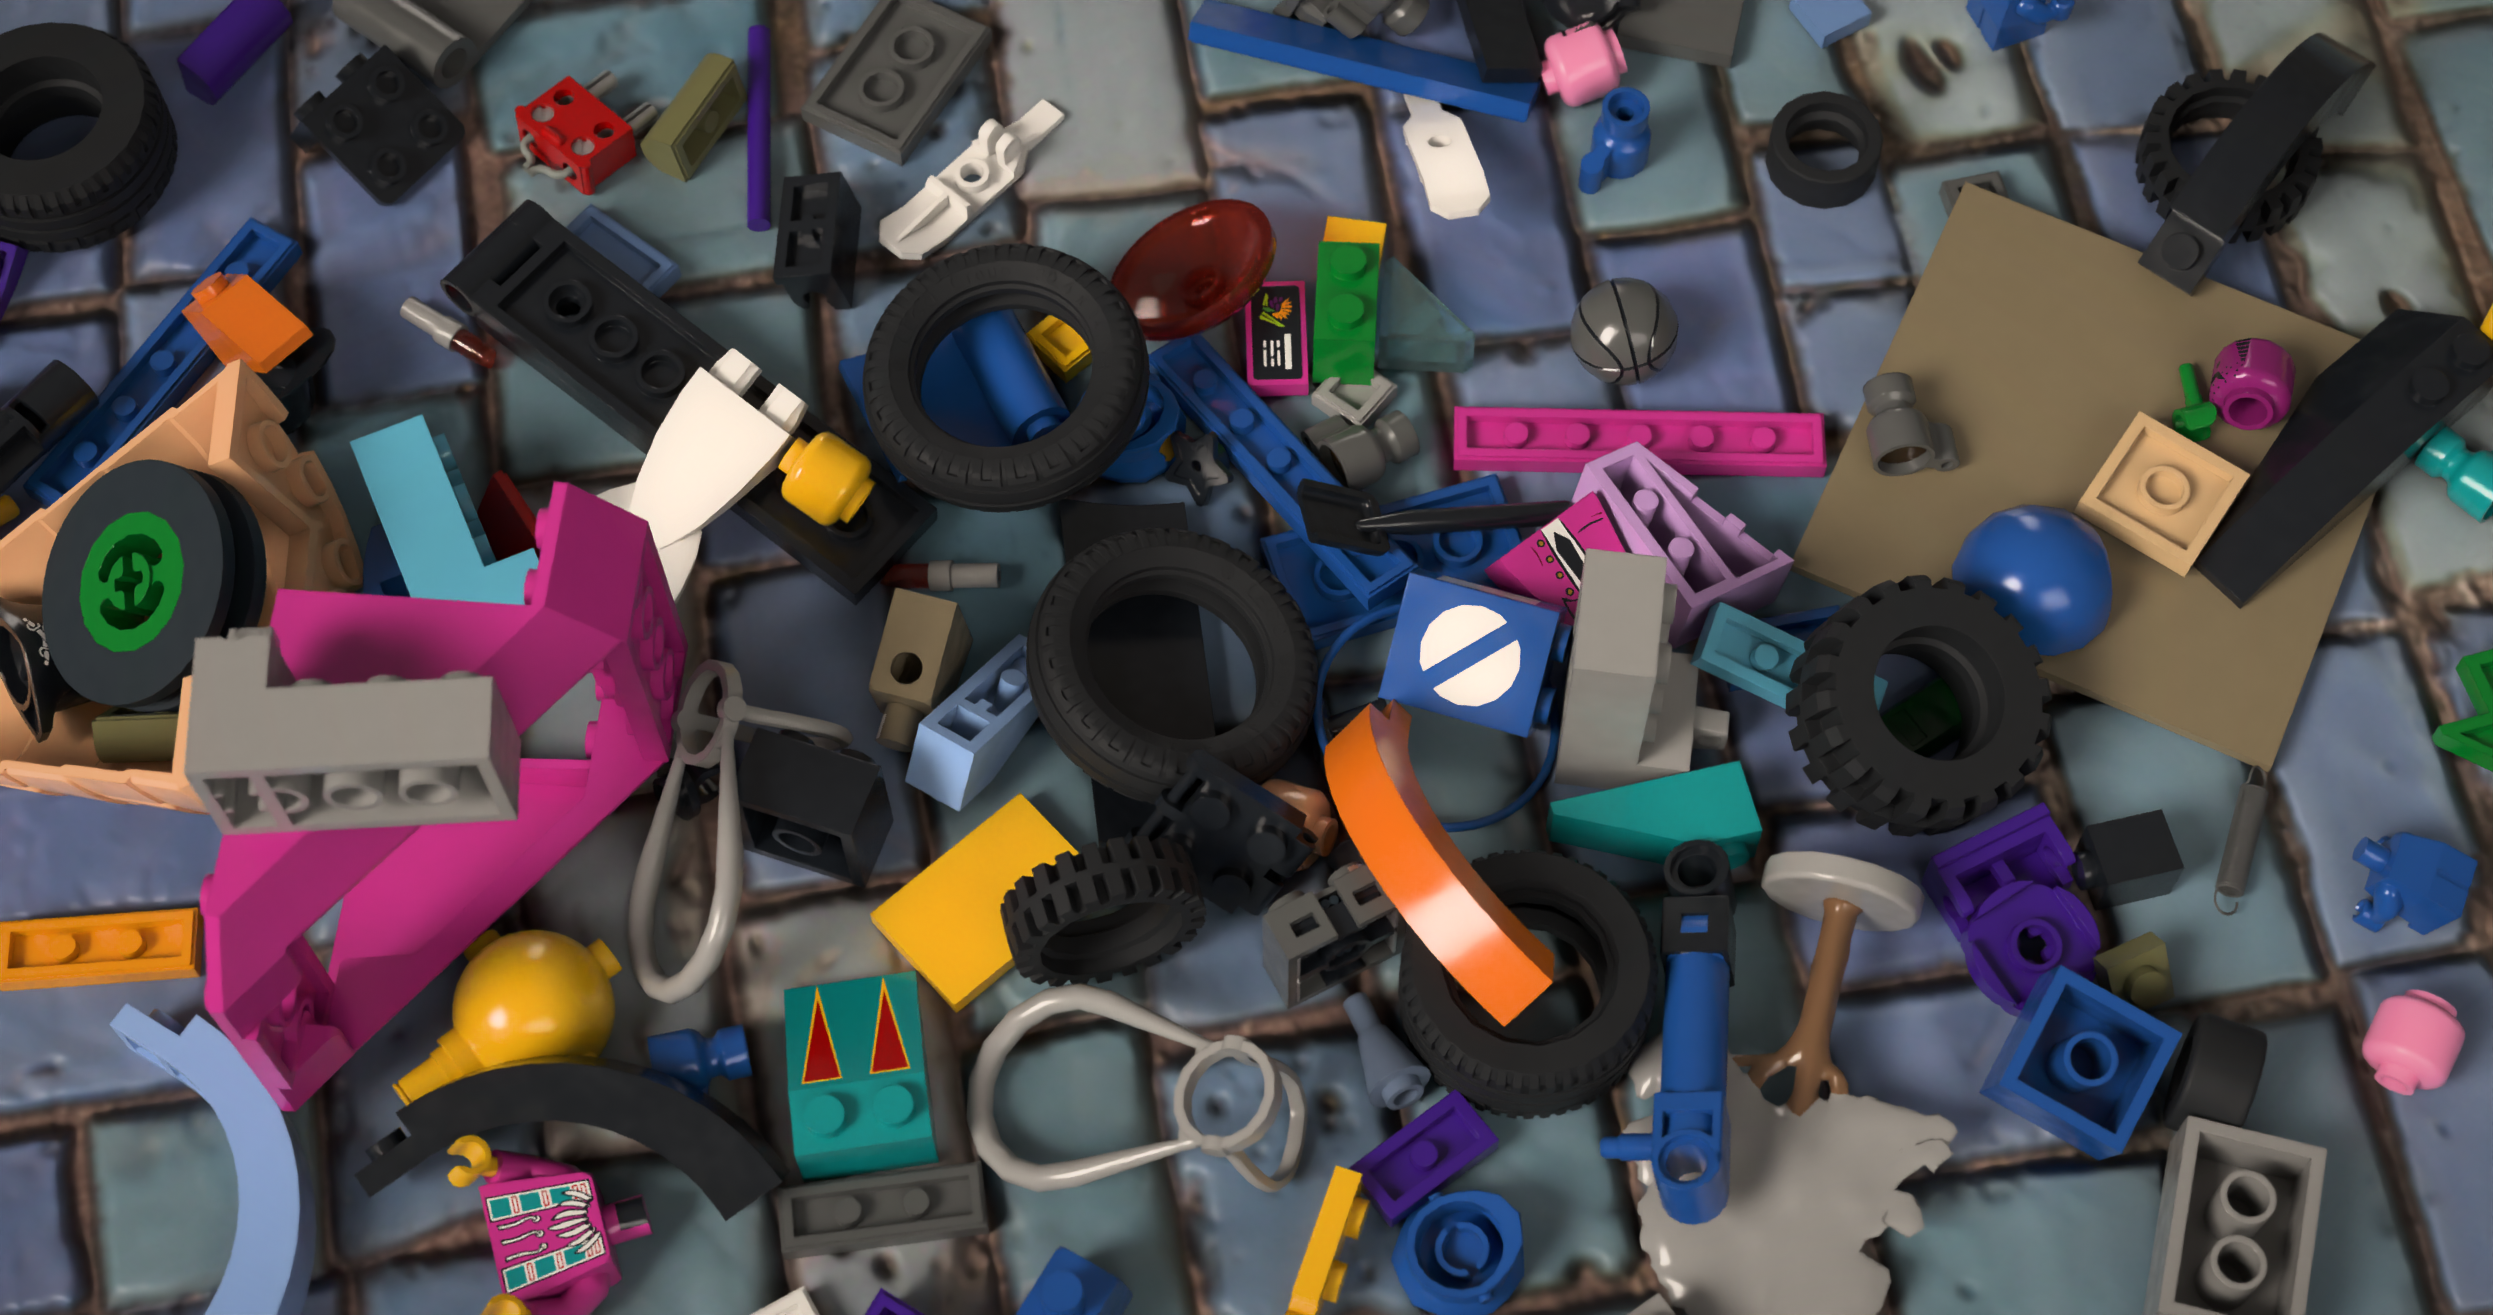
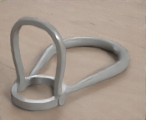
[627,659,853,1004]
[966,983,1307,1193]

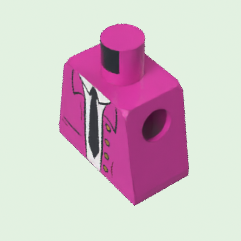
[1484,491,1626,626]

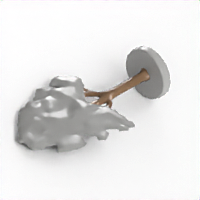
[1623,851,1958,1315]

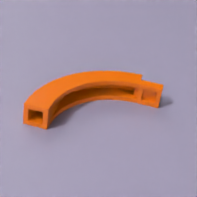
[1324,699,1555,1027]

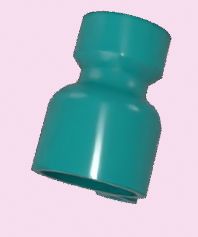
[2414,426,2493,524]

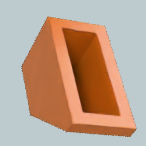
[181,272,314,374]

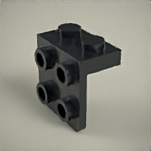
[289,45,465,206]

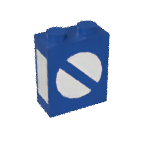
[1378,568,1573,738]

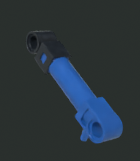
[1600,839,1737,1225]

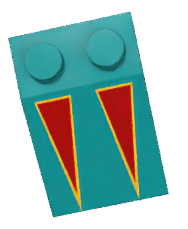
[784,971,939,1183]

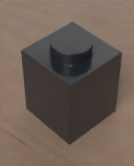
[2071,809,2184,911]

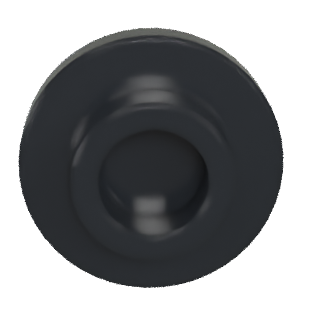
[653,751,720,821]

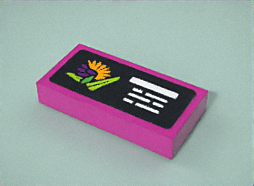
[1244,281,1309,396]

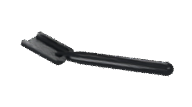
[1297,478,1573,557]

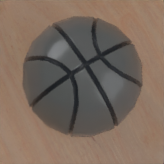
[1570,277,1679,386]

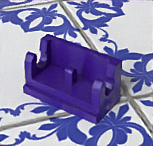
[1921,802,2076,942]

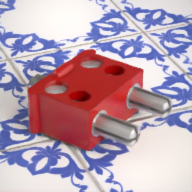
[515,70,658,196]

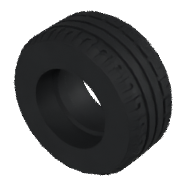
[0,22,178,253]

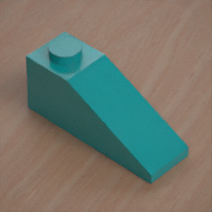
[1546,760,1763,870]

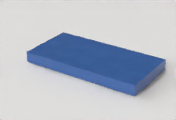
[1260,473,1523,650]

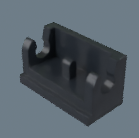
[773,171,862,310]

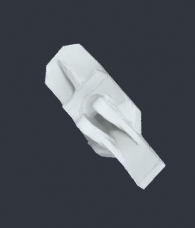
[1403,94,1490,220]
[879,99,1065,260]

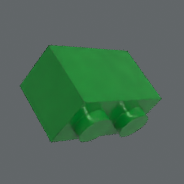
[1312,241,1380,385]

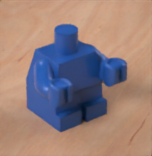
[1966,0,2075,52]
[2352,832,2478,935]

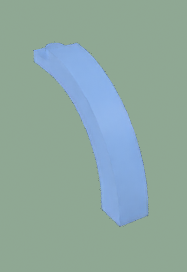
[109,1003,317,1315]

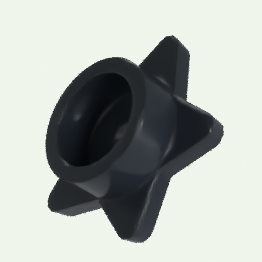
[1165,430,1234,507]

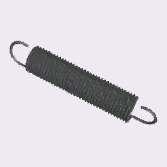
[2214,766,2269,916]

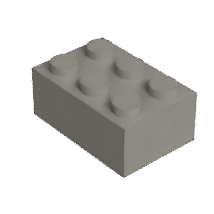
[2143,1115,2327,1315]

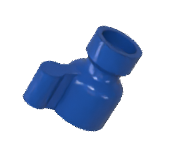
[1578,87,1651,194]
[647,1024,753,1095]

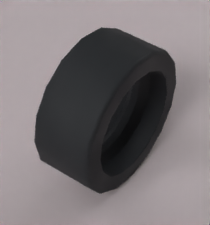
[1765,91,1884,209]

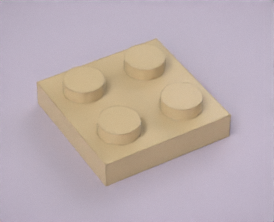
[2074,411,2250,577]

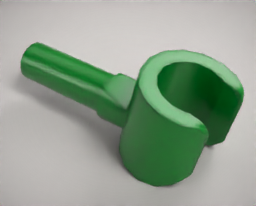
[2172,363,2217,442]

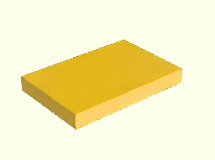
[870,793,1079,1013]

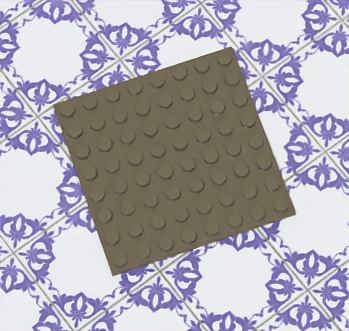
[1790,182,2376,772]

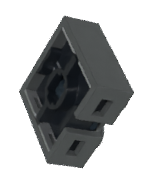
[1263,861,1407,1009]

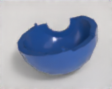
[1952,504,2113,656]

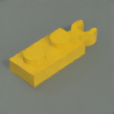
[1285,1165,1370,1315]

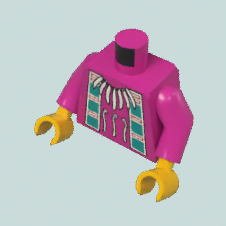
[447,1135,653,1315]

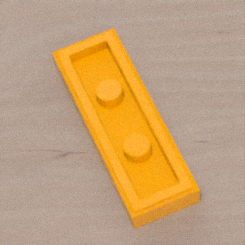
[0,908,204,992]

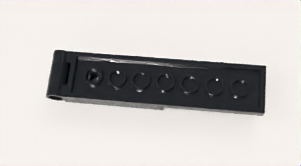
[440,200,937,605]

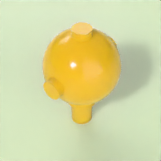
[392,929,622,1106]

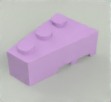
[1571,441,1795,649]

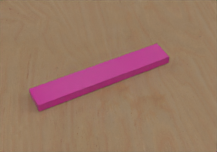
[1453,406,1827,478]

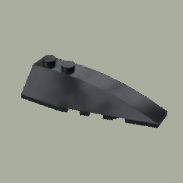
[2194,308,2493,609]

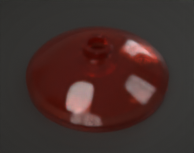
[1110,199,1277,341]

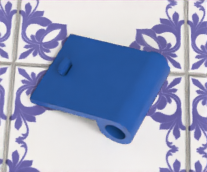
[838,309,1070,482]

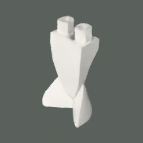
[596,348,809,606]

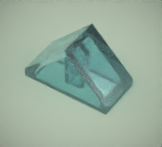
[1378,256,1476,373]

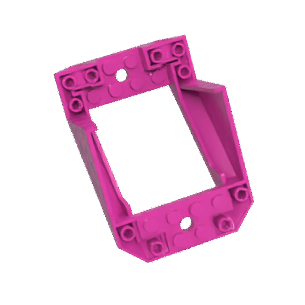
[200,482,688,1112]

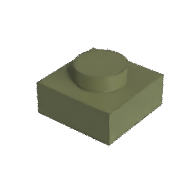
[2093,931,2175,1011]

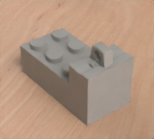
[1554,548,1730,789]
[183,626,521,835]

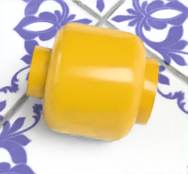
[778,431,876,526]

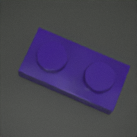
[1349,1089,1499,1228]

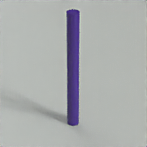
[747,25,771,232]

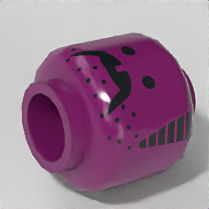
[2209,338,2296,430]

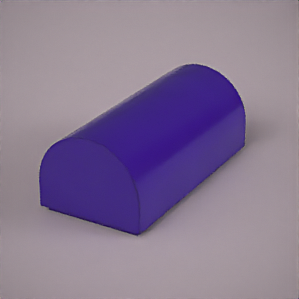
[177,0,293,105]

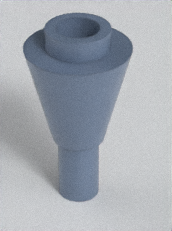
[1343,992,1431,1110]

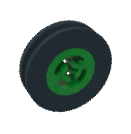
[42,459,267,713]

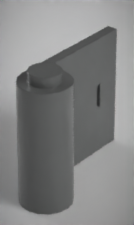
[332,0,533,89]

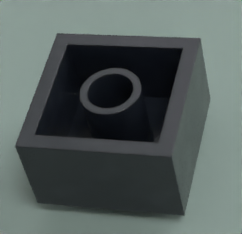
[736,727,894,888]

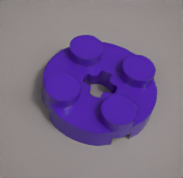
[1960,880,2101,1017]

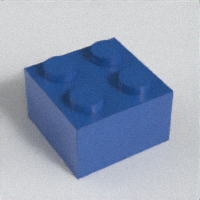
[1979,965,2183,1160]

